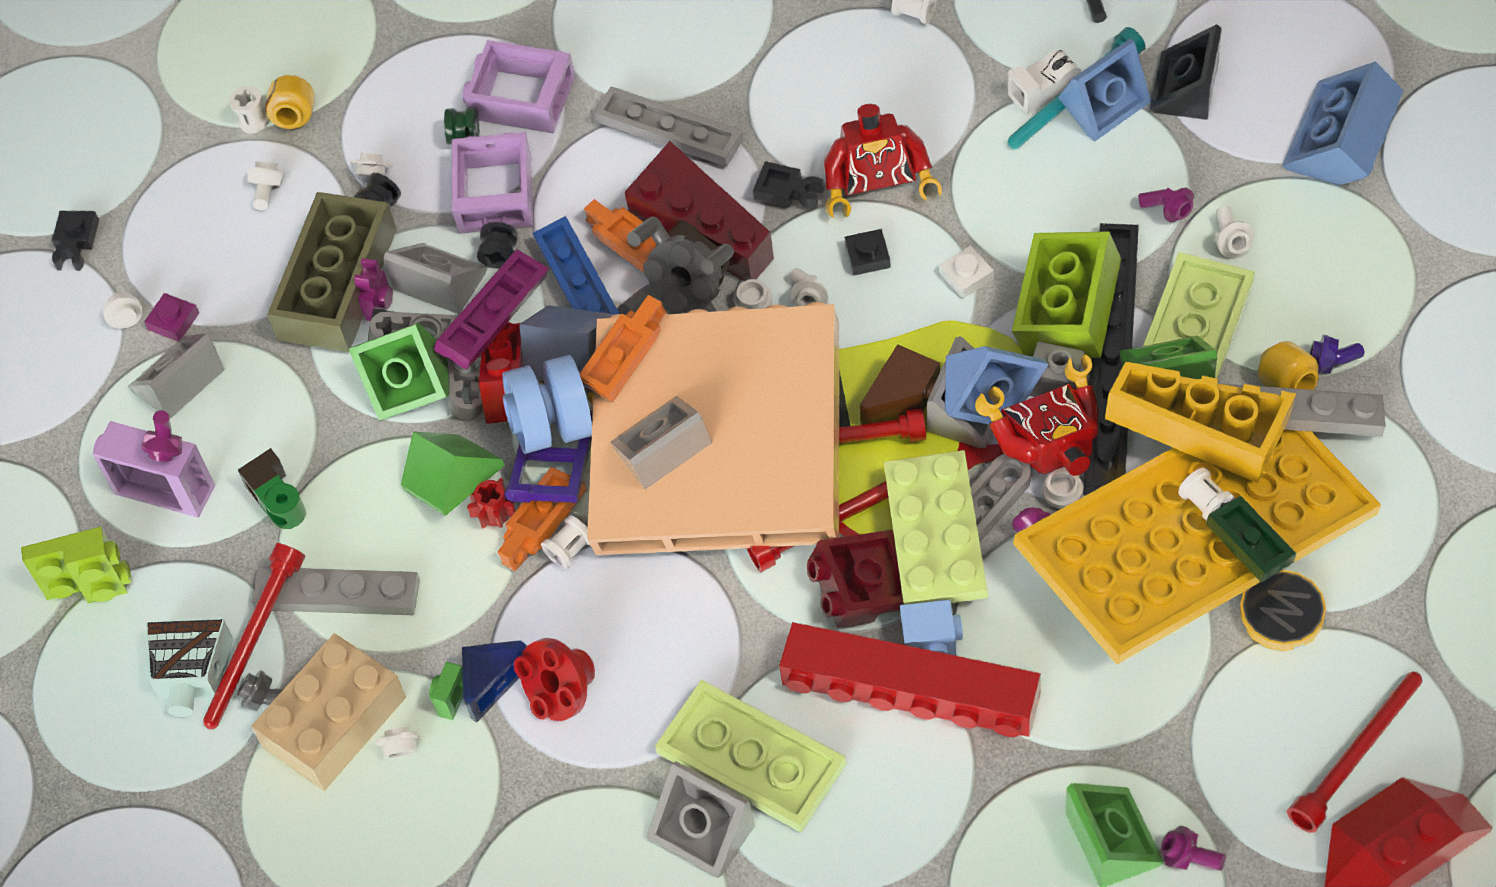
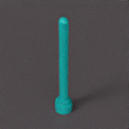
[1007,27,1146,149]

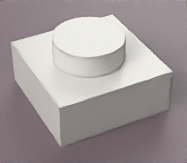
[939,245,994,299]

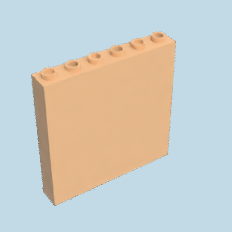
[587,302,839,555]

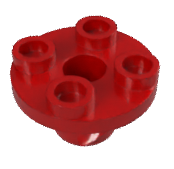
[514,638,595,721]

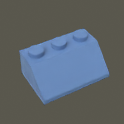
[1282,61,1404,185]

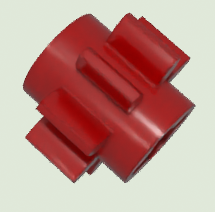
[467,478,515,529]

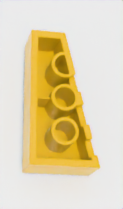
[1105,362,1296,483]

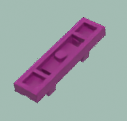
[434,249,549,370]

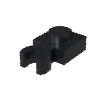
[753,161,824,208]
[52,210,99,271]

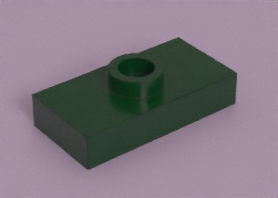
[1206,496,1297,583]

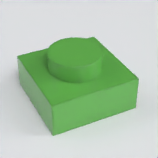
[429,661,469,720]

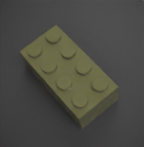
[267,192,397,353]

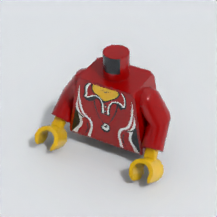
[824,103,942,218]
[975,354,1099,476]

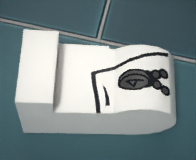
[1008,49,1082,116]

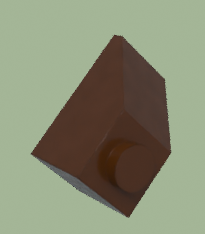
[860,344,940,424]

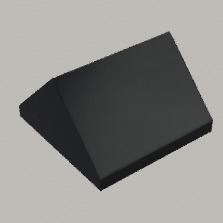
[1150,24,1222,120]

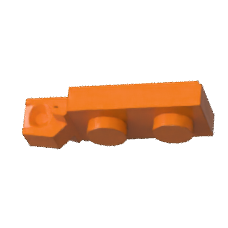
[584,199,656,272]
[580,295,666,402]
[497,467,587,571]

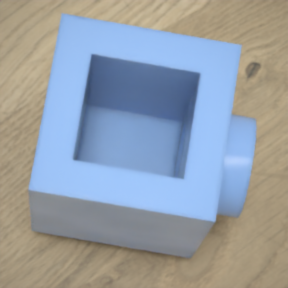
[900,600,963,655]

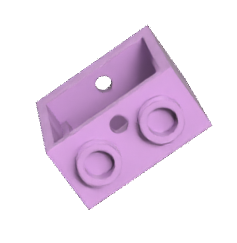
[463,40,576,133]
[452,132,533,233]
[92,421,216,518]

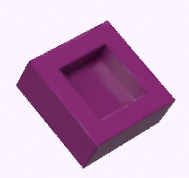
[144,293,199,341]

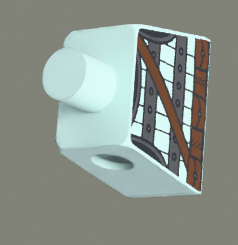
[146,619,233,717]

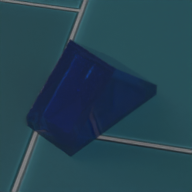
[462,640,527,723]

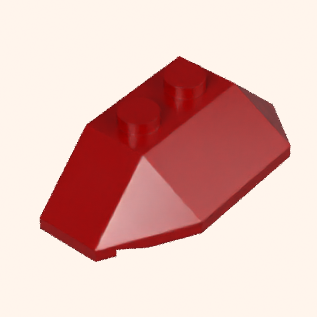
[1324,777,1493,887]

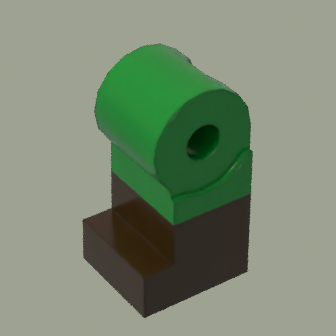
[238,448,306,529]

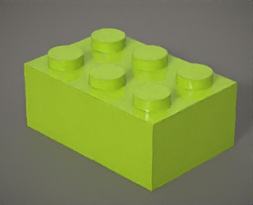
[1012,232,1121,358]

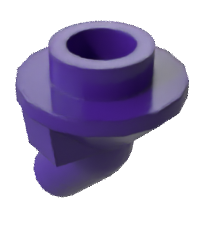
[1310,334,1365,374]

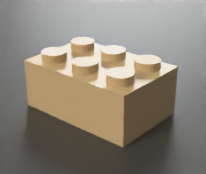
[251,633,406,791]

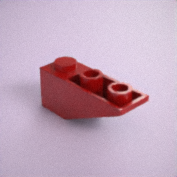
[478,322,523,424]

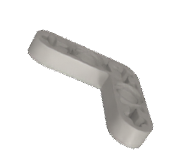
[368,312,483,420]

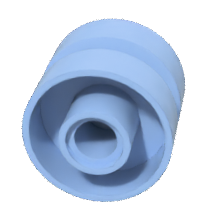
[502,355,592,454]

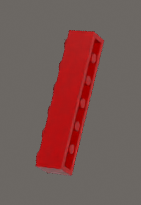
[779,622,1041,737]

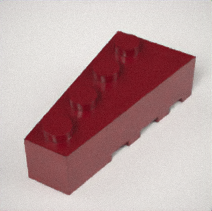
[624,141,774,281]

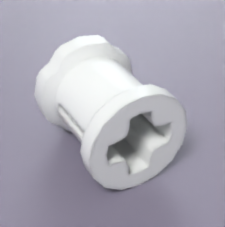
[891,0,937,25]
[229,85,270,134]
[1178,467,1235,521]
[541,515,590,570]

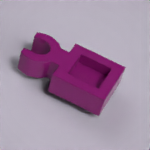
[354,258,393,321]

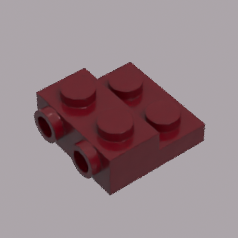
[806,530,904,628]

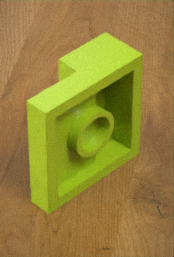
[21,526,132,603]

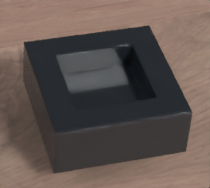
[844,229,891,276]

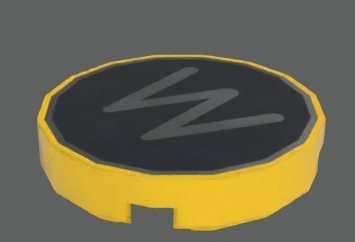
[1239,570,1326,651]

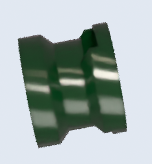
[444,107,480,145]

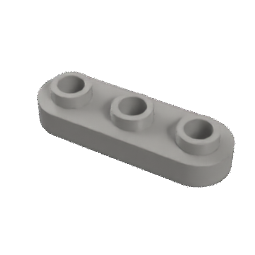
[970,454,1031,542]

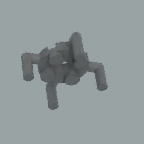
[618,217,734,315]

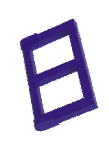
[505,411,593,503]

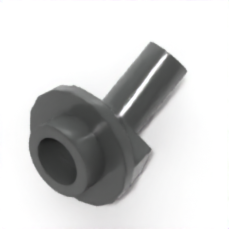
[237,670,284,711]

